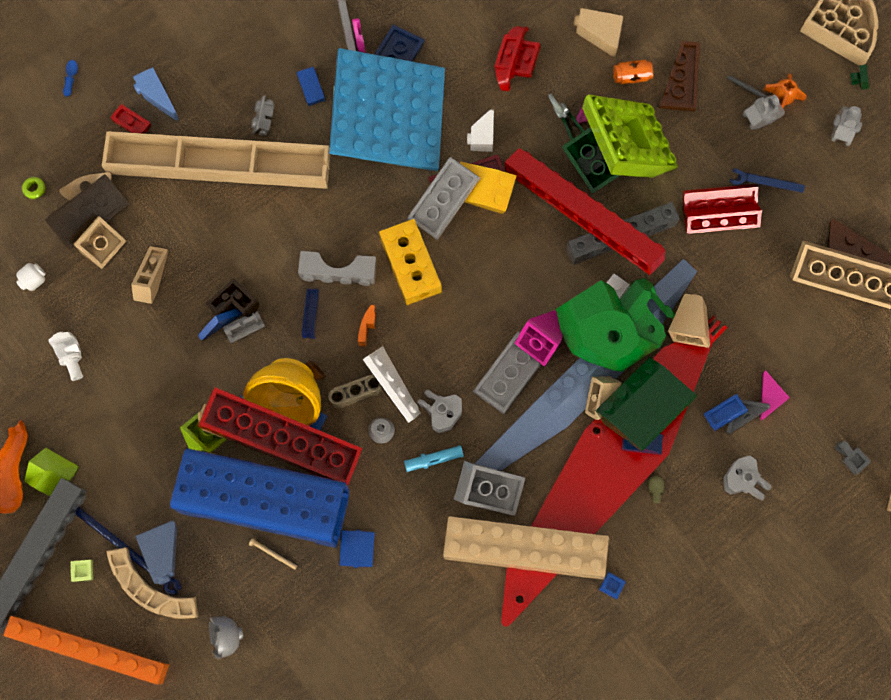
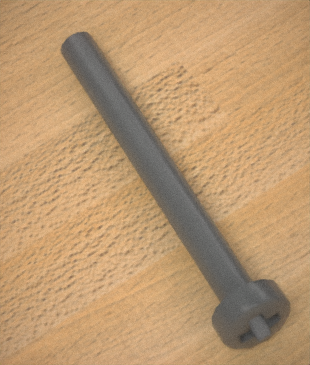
[727,75,772,98]

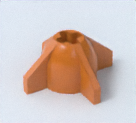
[764,74,807,109]

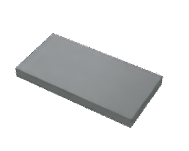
[407,157,481,240]
[473,331,541,414]

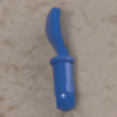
[63,60,78,96]

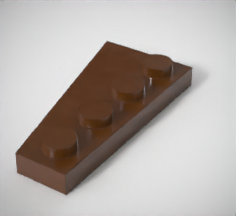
[659,41,700,112]

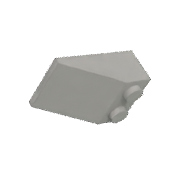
[454,461,525,516]

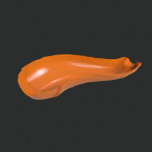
[0,420,28,514]

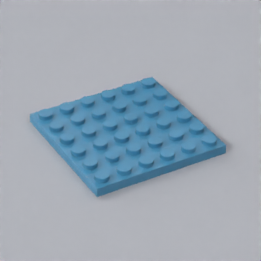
[329,48,445,171]

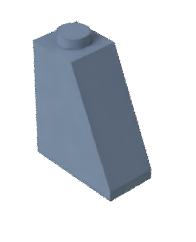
[136,520,178,584]

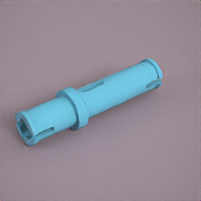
[404,445,464,473]

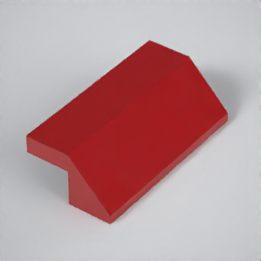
[682,184,762,234]

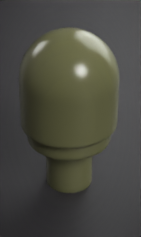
[648,475,664,503]

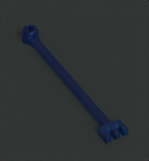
[75,507,181,595]

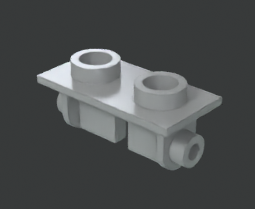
[251,96,275,136]
[223,311,265,344]

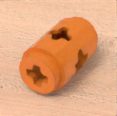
[613,60,653,85]

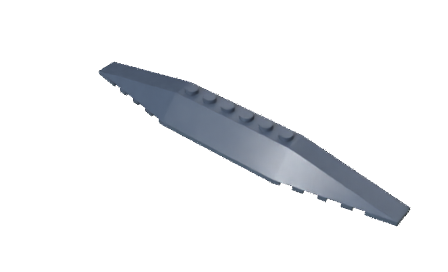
[475,259,697,471]

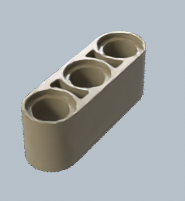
[328,374,383,408]

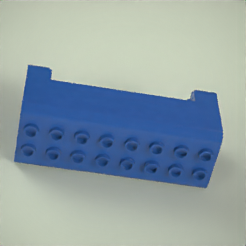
[170,448,350,548]

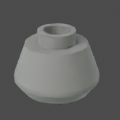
[368,417,395,443]

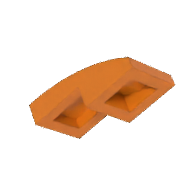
[358,305,376,347]

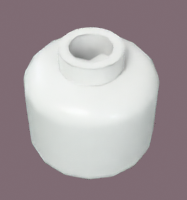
[16,263,46,291]

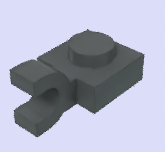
[834,440,871,475]

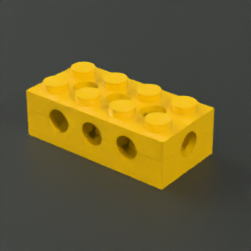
[379,219,442,305]

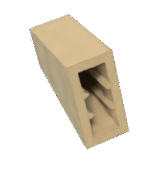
[574,8,623,56]
[668,294,710,348]

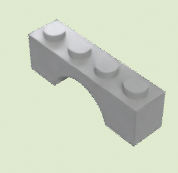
[298,251,377,286]

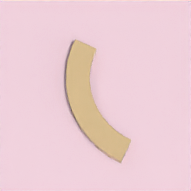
[106,547,199,619]

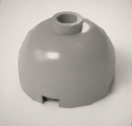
[209,616,243,659]

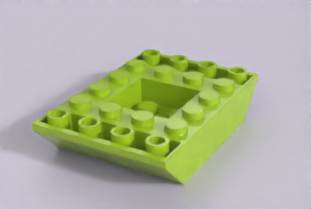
[582,94,678,178]

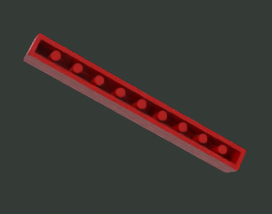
[505,148,666,275]

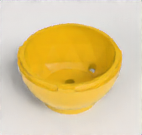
[242,358,321,426]

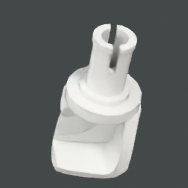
[49,332,84,381]

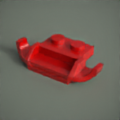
[495,26,541,92]

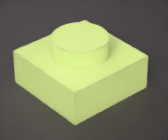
[71,560,93,582]

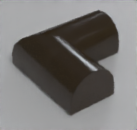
[206,278,259,317]

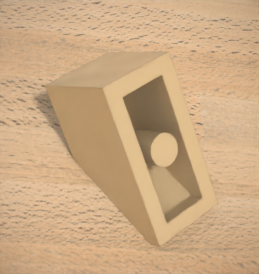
[585,376,622,420]

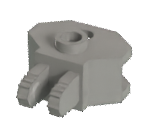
[743,95,785,130]
[831,106,862,146]
[417,390,462,433]
[723,456,771,500]

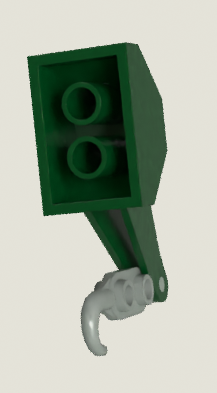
[548,93,620,194]

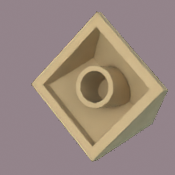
[73,216,126,269]

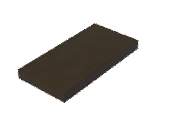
[44,174,129,250]

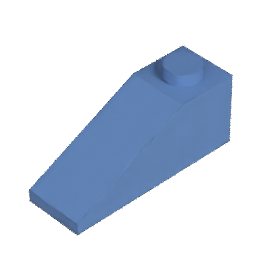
[133,67,180,121]

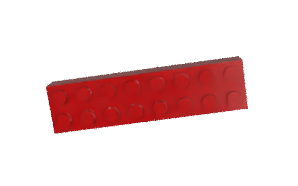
[197,387,363,485]

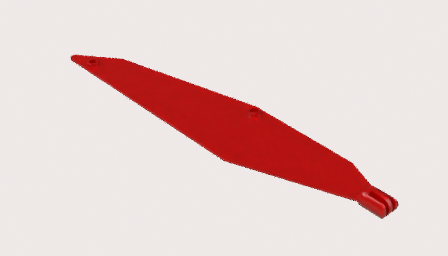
[501,315,728,627]

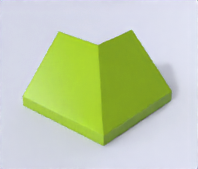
[180,411,227,453]
[24,448,79,496]

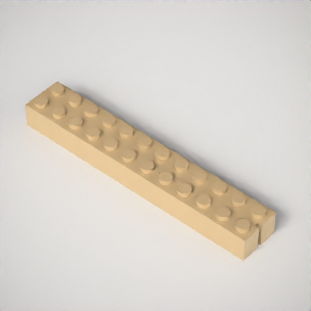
[102,131,331,189]

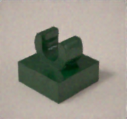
[850,64,869,90]

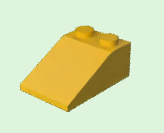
[460,162,516,214]

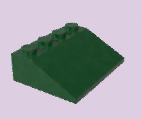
[595,357,697,451]

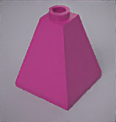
[514,310,563,367]

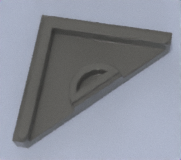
[727,399,770,434]

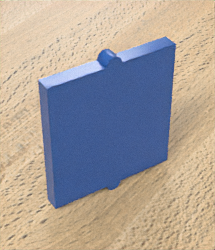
[340,529,375,569]

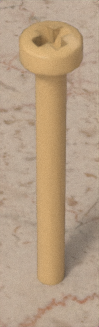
[249,537,298,570]

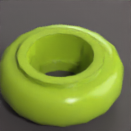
[22,177,46,199]

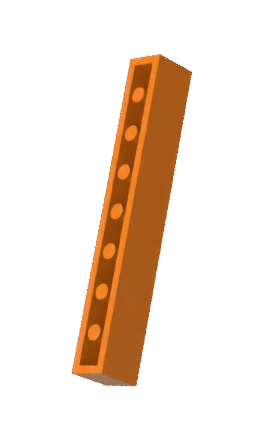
[3,616,170,685]

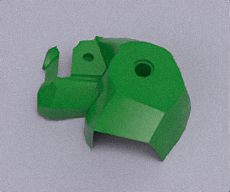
[556,278,675,372]

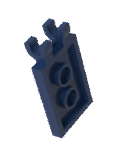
[374,25,425,62]
[729,168,805,193]

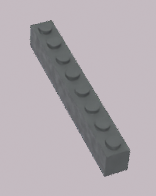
[0,478,87,633]

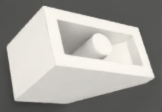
[467,110,494,152]

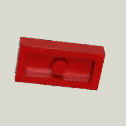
[110,104,152,134]

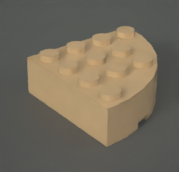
[800,0,878,66]

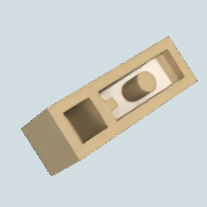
[131,246,168,304]

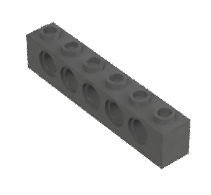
[566,202,680,265]

